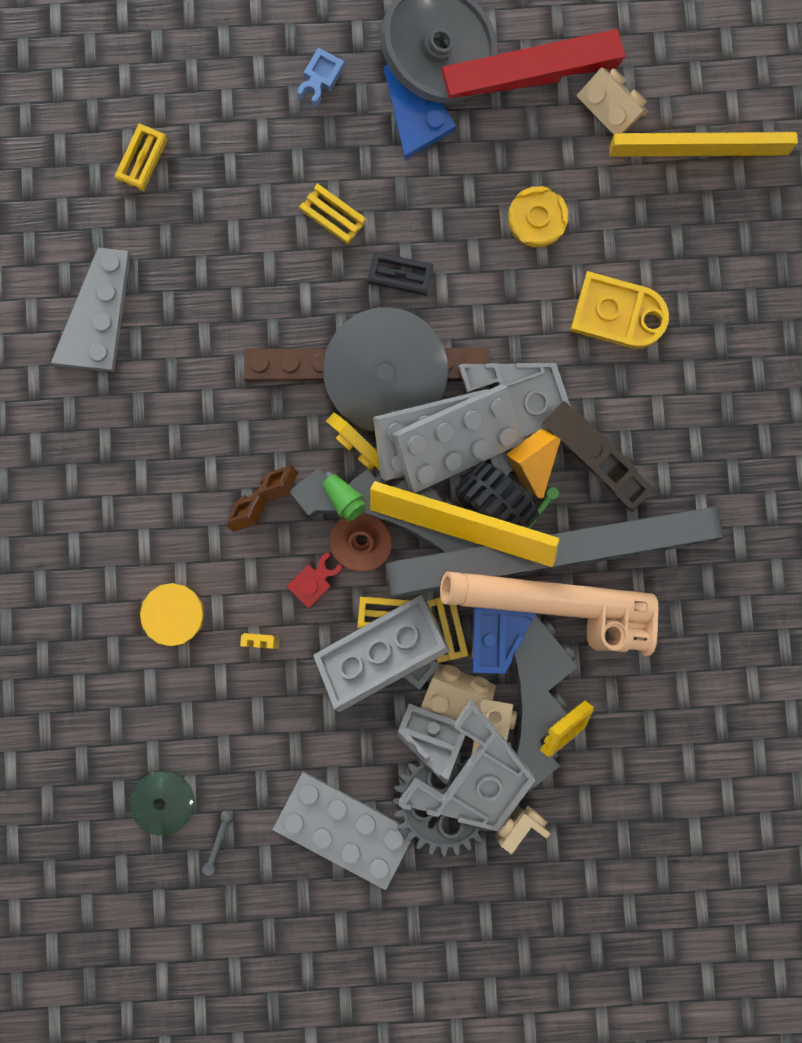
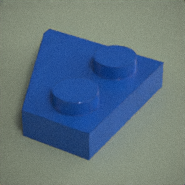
[471,608,536,674]

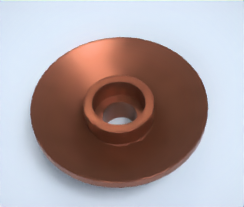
[329,513,392,571]

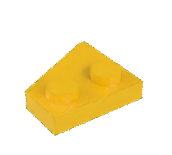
[326,412,380,471]

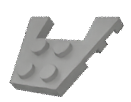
[458,363,570,475]
[399,700,536,832]

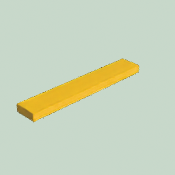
[609,132,798,157]
[370,481,560,567]

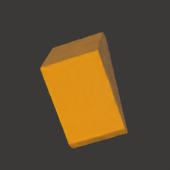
[505,429,561,498]

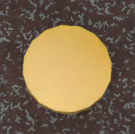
[508,186,568,247]
[140,583,204,646]

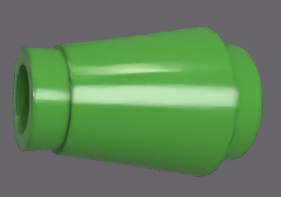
[321,474,367,522]

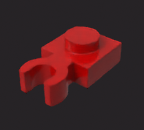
[287,553,343,609]

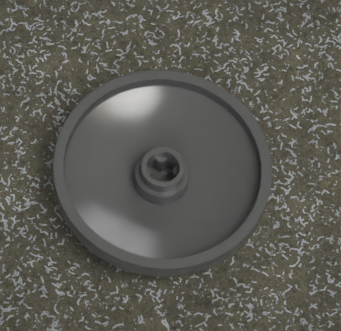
[381,0,498,103]
[323,307,448,432]

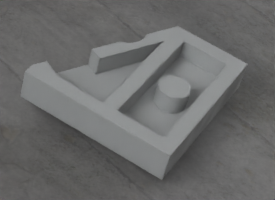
[398,704,466,784]

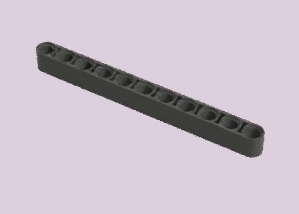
[385,507,724,598]

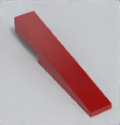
[441,29,626,99]

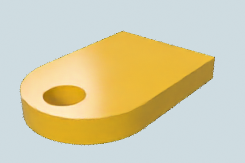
[570,271,669,349]

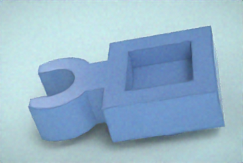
[298,48,345,107]

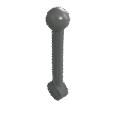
[202,811,233,876]

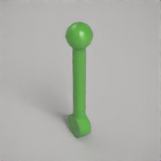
[528,487,559,529]

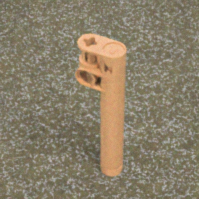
[440,571,659,656]

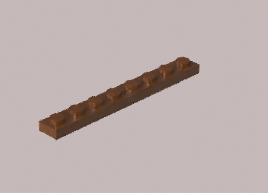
[244,348,490,382]

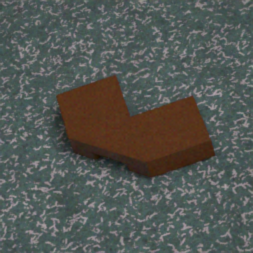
[226,465,298,532]

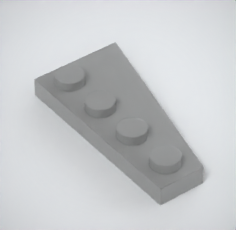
[51,248,131,372]

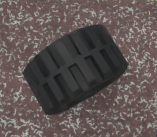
[455,461,539,528]

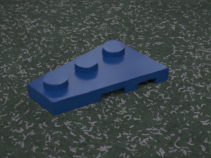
[384,65,456,160]

